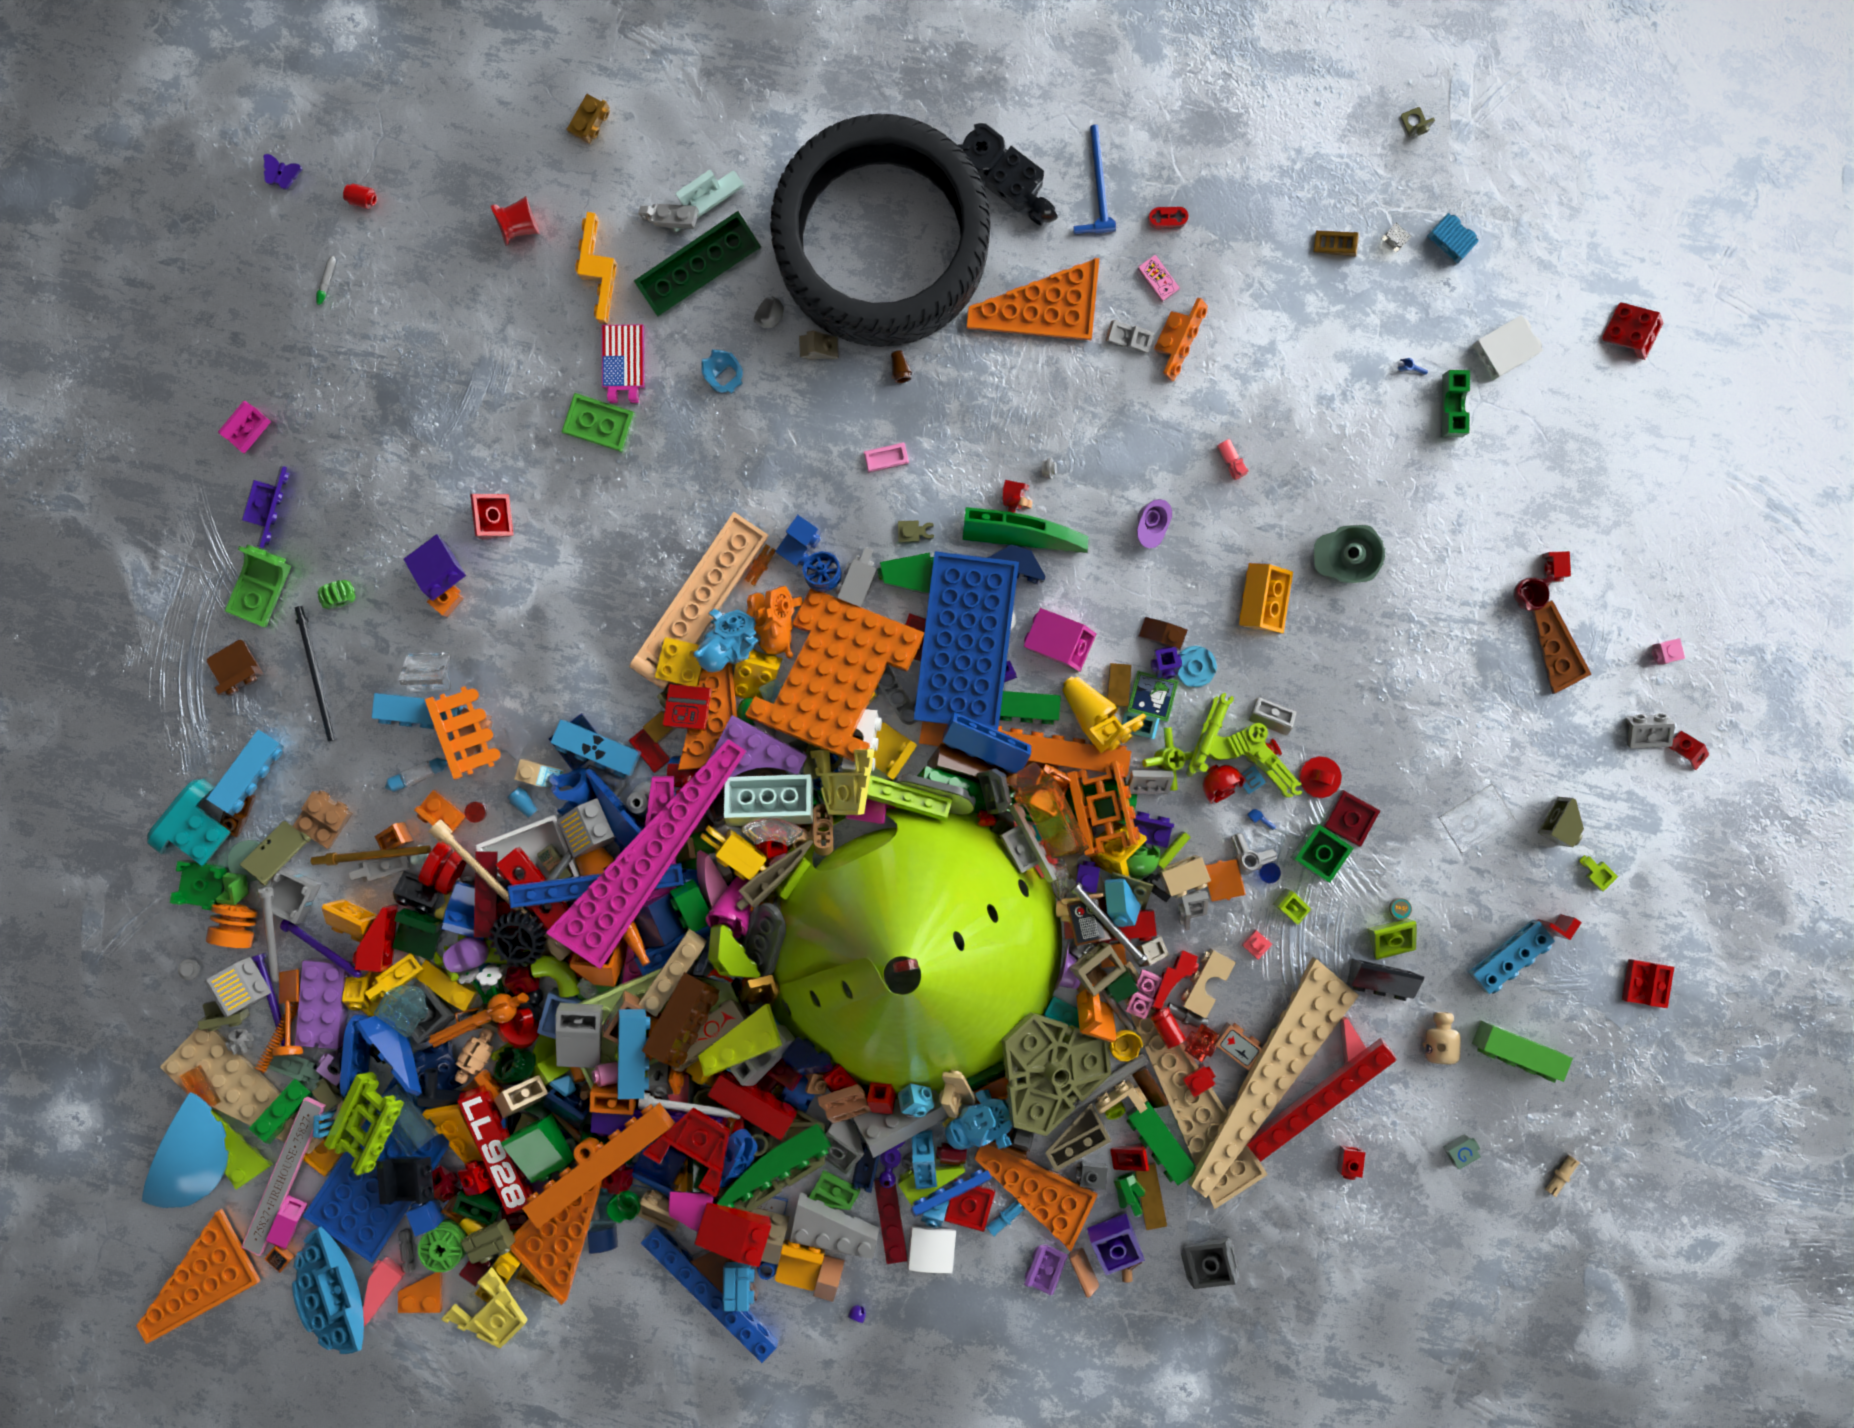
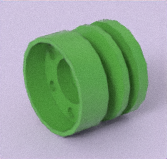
[418,1219,467,1272]

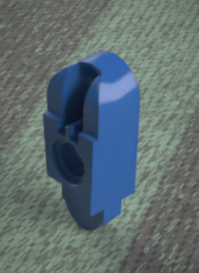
[720,1129,758,1188]

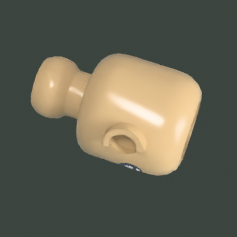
[1422,1012,1461,1065]

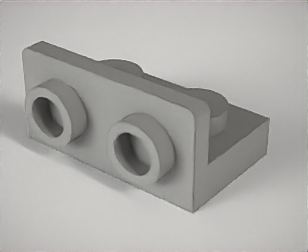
[1626,713,1675,748]
[1124,770,1174,794]

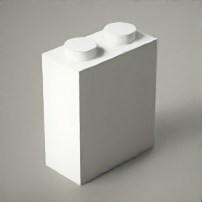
[1472,315,1543,380]

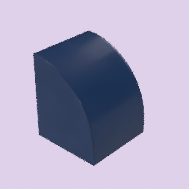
[588,1225,618,1254]

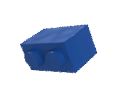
[406,1198,446,1237]

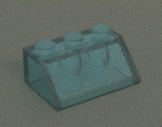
[376,1083,438,1157]

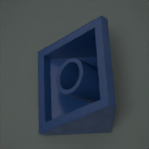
[634,892,686,948]
[543,1088,590,1129]

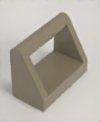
[1069,941,1126,997]

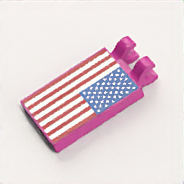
[602,324,645,403]

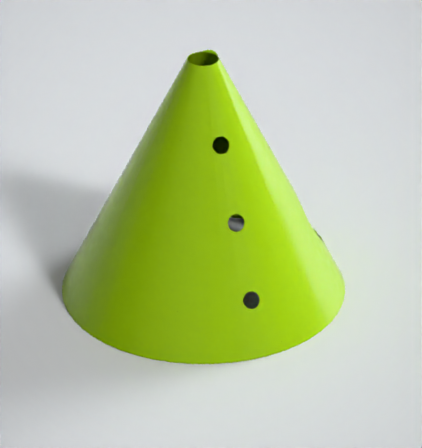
[763,807,1063,1099]

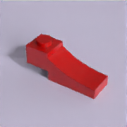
[1150,950,1199,1011]

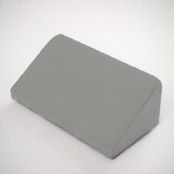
[1249,697,1297,735]

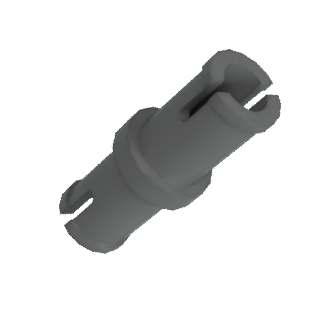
[1167,1002,1209,1031]

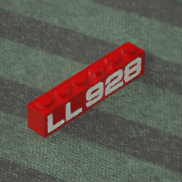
[458,1084,534,1215]

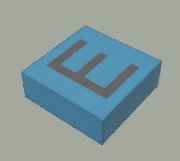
[1241,765,1266,794]

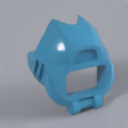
[701,349,743,394]

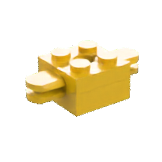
[700,826,768,880]

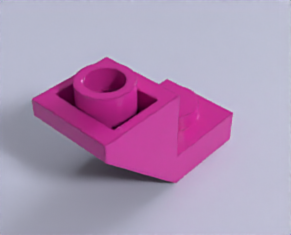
[266,1195,307,1250]

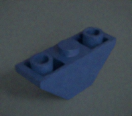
[987,545,1046,584]

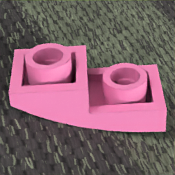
[1126,969,1162,1019]

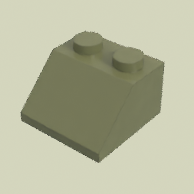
[1537,797,1584,848]

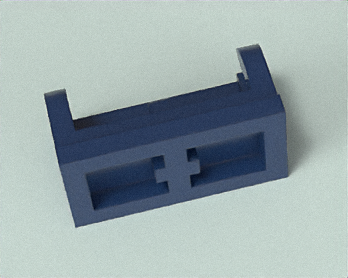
[851,1142,880,1193]

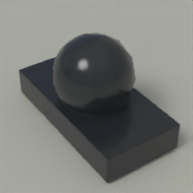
[507,987,544,1021]

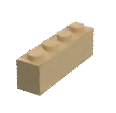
[638,929,707,1017]

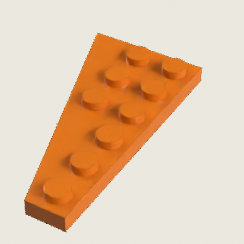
[678,662,737,771]
[974,1144,1098,1252]

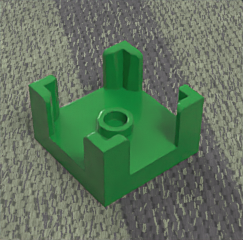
[170,860,228,911]

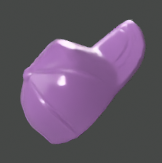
[443,936,489,972]

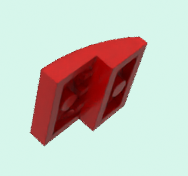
[1622,959,1675,1008]

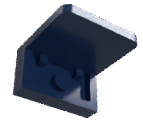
[413,1041,468,1090]

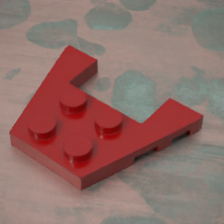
[643,1107,730,1197]

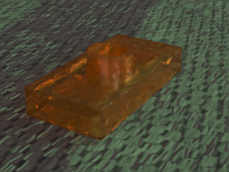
[180,1065,221,1107]

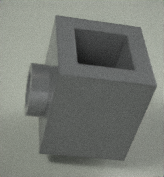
[1076,1161,1108,1190]

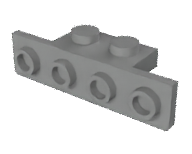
[1000,803,1057,883]

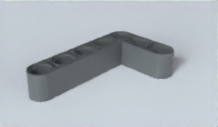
[878,665,918,725]

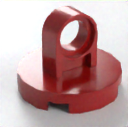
[1298,756,1342,798]
[497,1007,540,1048]

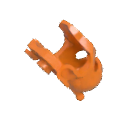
[746,586,803,659]

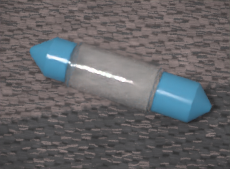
[385,758,447,792]

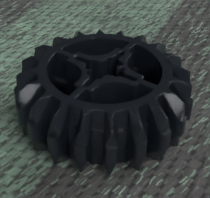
[489,910,548,968]

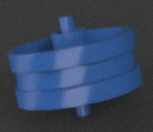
[802,551,842,592]

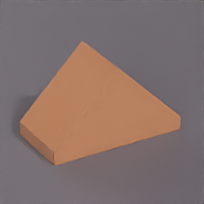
[813,1254,845,1302]

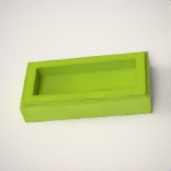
[1158,832,1191,869]

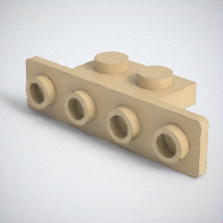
[939,1070,977,1118]

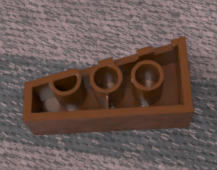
[927,743,1019,793]

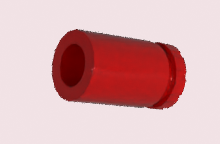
[1150,1007,1186,1049]

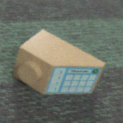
[514,759,566,790]

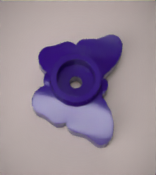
[263,154,302,190]

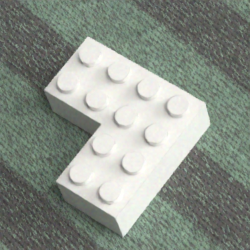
[476,814,580,910]

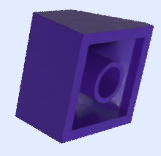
[1087,1213,1145,1276]

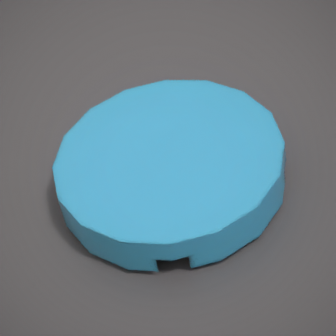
[1176,646,1217,688]

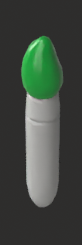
[316,256,336,305]

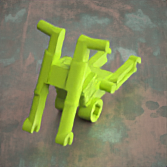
[1186,693,1302,798]

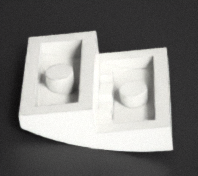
[907,1227,956,1273]

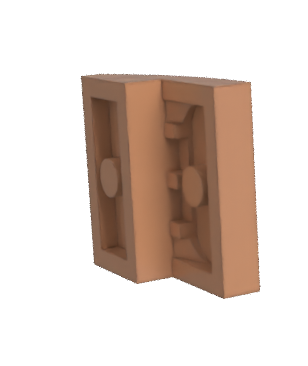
[817,1084,871,1124]

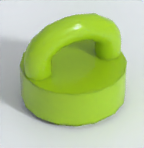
[1104,1101,1126,1120]

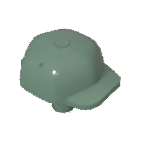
[1314,525,1386,583]

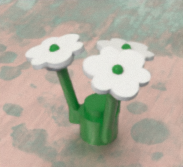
[458,963,510,1003]

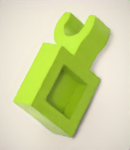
[1578,855,1618,892]

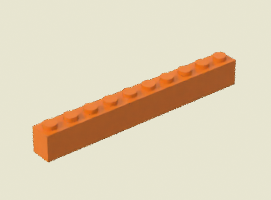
[919,721,1132,776]

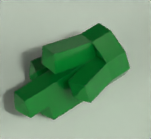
[1113,1172,1145,1217]

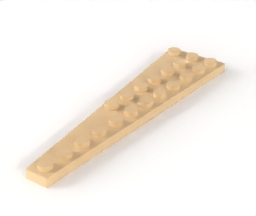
[1188,957,1359,1198]
[1124,960,1268,1209]

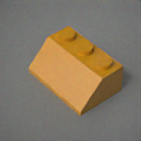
[1239,563,1293,634]

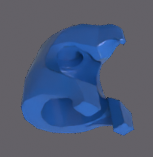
[549,768,597,816]

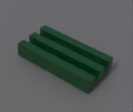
[966,1062,1006,1092]

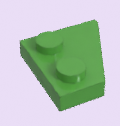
[808,1170,861,1210]

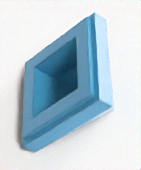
[549,1075,576,1097]

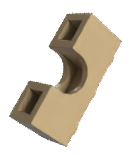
[1180,948,1236,1018]

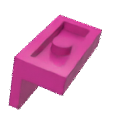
[846,798,895,824]

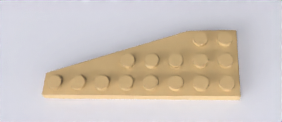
[160,1026,326,1154]

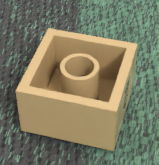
[1157,855,1211,898]

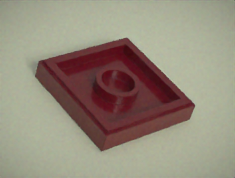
[1322,790,1381,847]

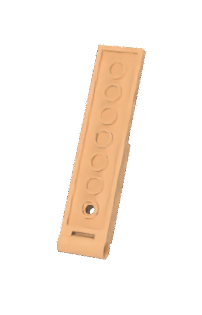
[629,512,769,690]

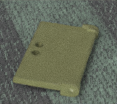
[239,820,311,886]

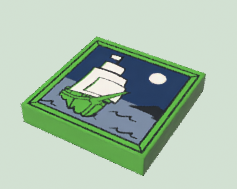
[1127,671,1179,722]

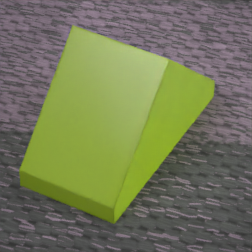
[1273,888,1311,925]
[529,1054,570,1087]

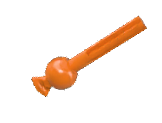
[429,992,529,1048]

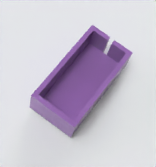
[295,958,353,1049]

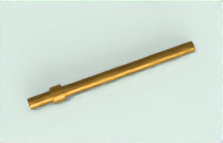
[310,845,431,866]

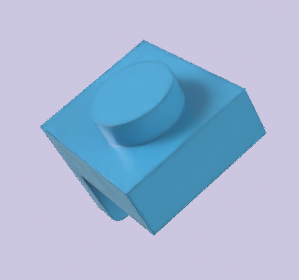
[921,1192,949,1228]

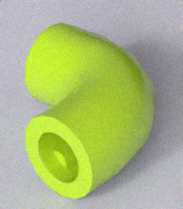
[531,955,580,997]

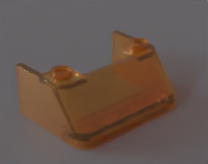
[1006,762,1089,859]

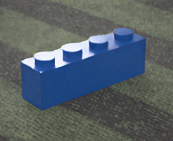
[942,712,1031,775]

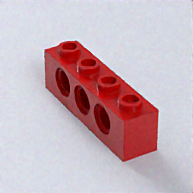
[495,847,570,930]

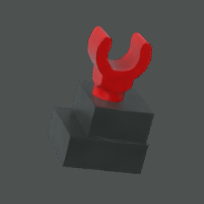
[977,810,1015,839]

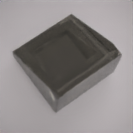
[1382,222,1412,252]

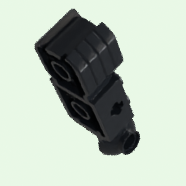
[958,123,1058,226]

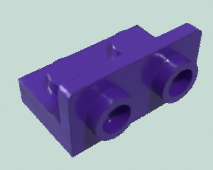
[1133,811,1175,848]

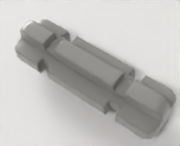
[398,1230,415,1273]

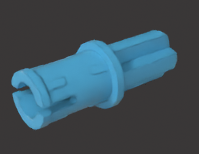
[986,1200,1025,1237]

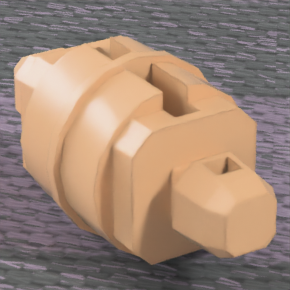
[455,1028,494,1084]

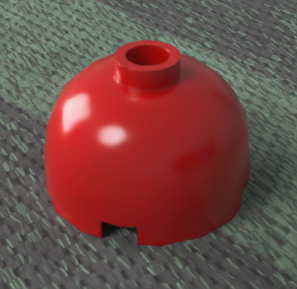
[1203,764,1246,804]

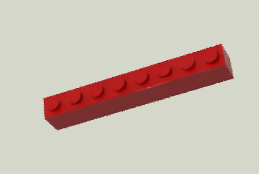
[1247,1038,1397,1162]

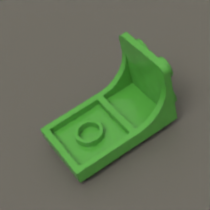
[225,544,291,627]

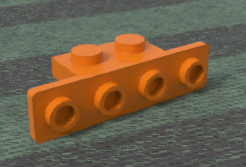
[1154,298,1208,381]

